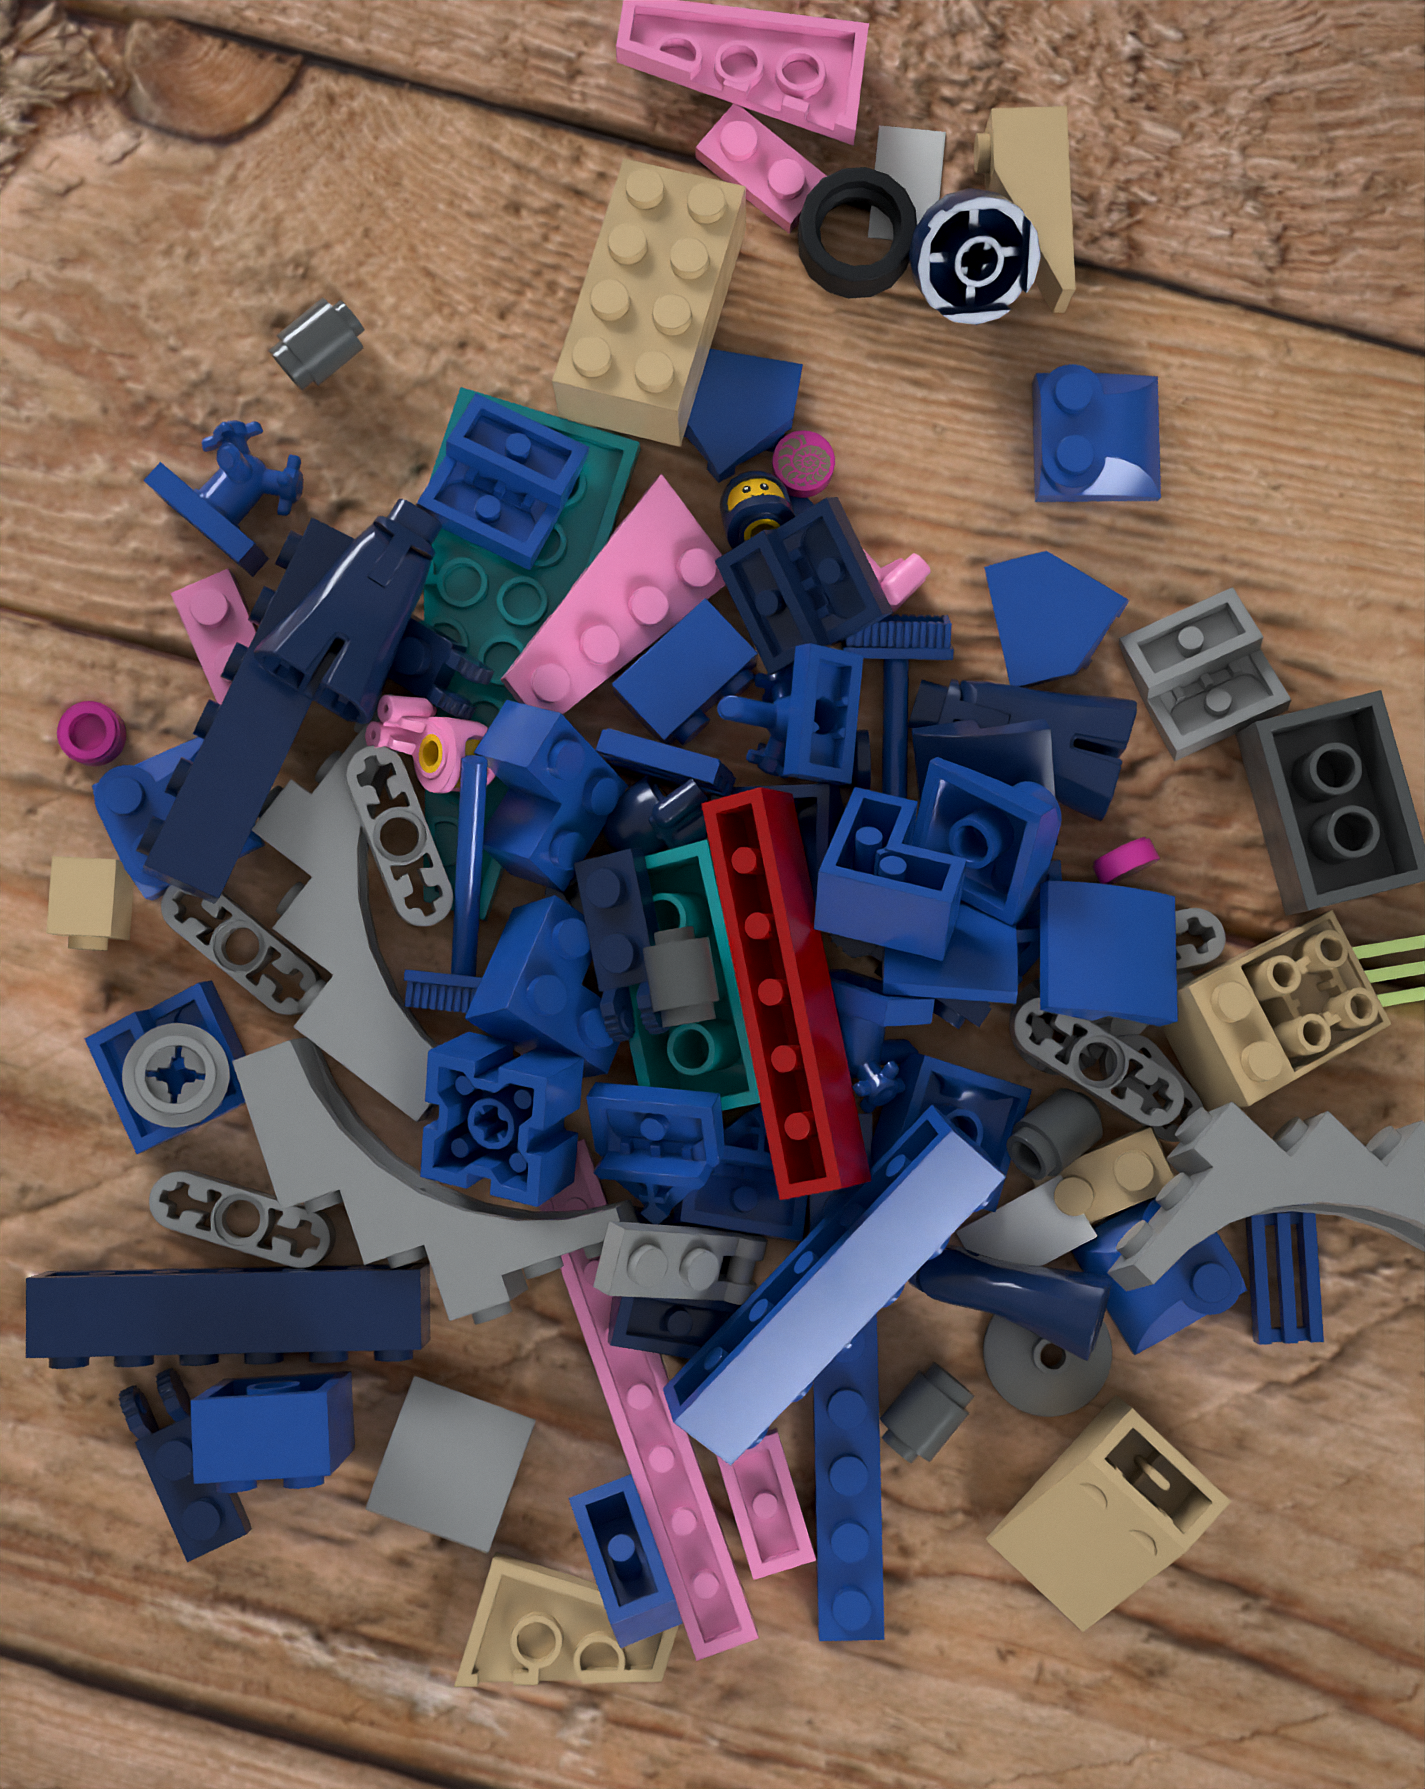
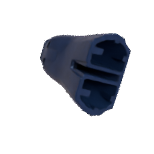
[253,499,442,724]
[908,679,1137,822]
[908,1245,1113,1361]

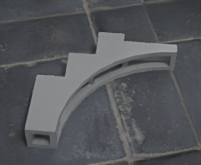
[252,693,439,1122]
[232,1037,639,1325]
[1107,1102,1425,1291]

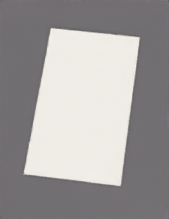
[868,125,946,240]
[956,1174,1097,1266]

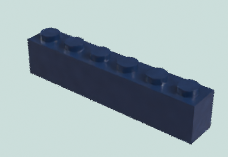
[136,517,355,904]
[26,1263,431,1369]

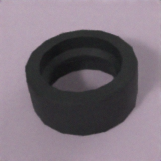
[798,167,917,299]

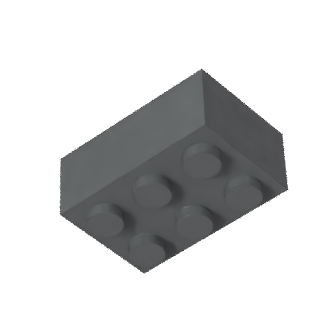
[1235,690,1425,916]

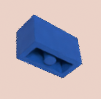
[612,598,758,746]
[569,1474,683,1648]

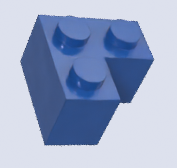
[474,700,628,892]
[814,787,967,961]
[464,895,620,1078]

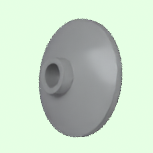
[983,1314,1112,1417]

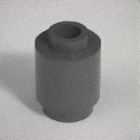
[269,297,365,391]
[643,926,720,1028]
[1006,1088,1103,1180]
[880,1362,975,1464]

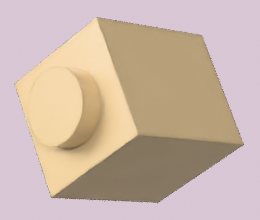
[46,856,134,951]

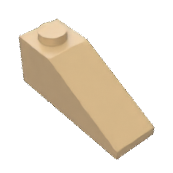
[974,106,1076,313]

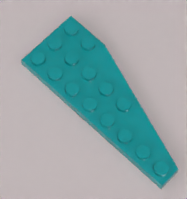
[423,387,641,922]

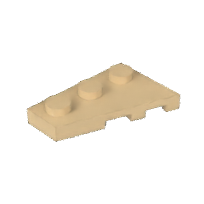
[454,1552,679,1687]

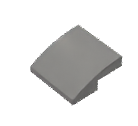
[1119,587,1291,761]
[366,1376,536,1554]

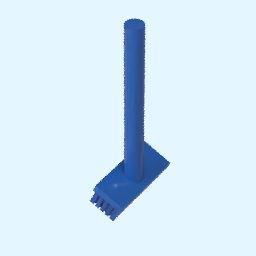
[841,614,954,799]
[404,755,488,1013]

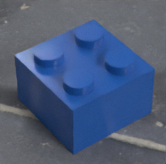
[190,1371,355,1493]

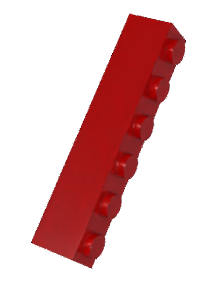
[701,787,872,1200]

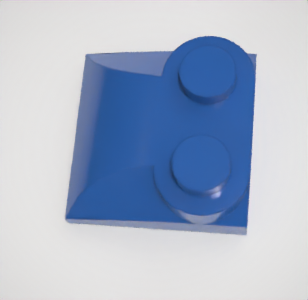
[1032,364,1161,502]
[92,737,265,901]
[912,757,1062,926]
[871,1052,1032,1212]
[1071,1196,1247,1355]

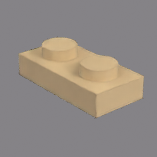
[1032,1125,1175,1223]

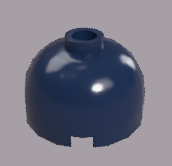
[909,188,1041,325]

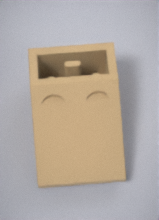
[1161,910,1392,1112]
[986,1395,1232,1632]

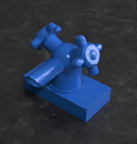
[143,420,304,577]
[717,643,864,785]
[828,969,935,1113]

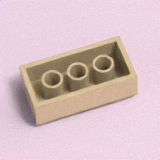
[552,158,746,447]

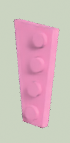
[616,0,869,146]
[500,473,726,715]

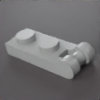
[593,1221,768,1305]

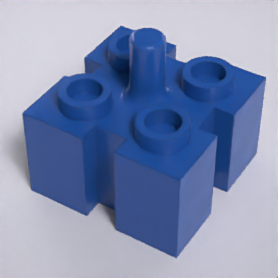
[420,1032,584,1207]

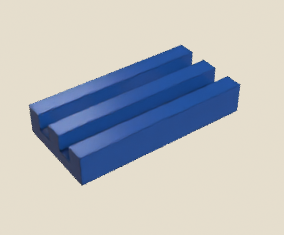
[596,728,736,798]
[1246,1211,1324,1345]

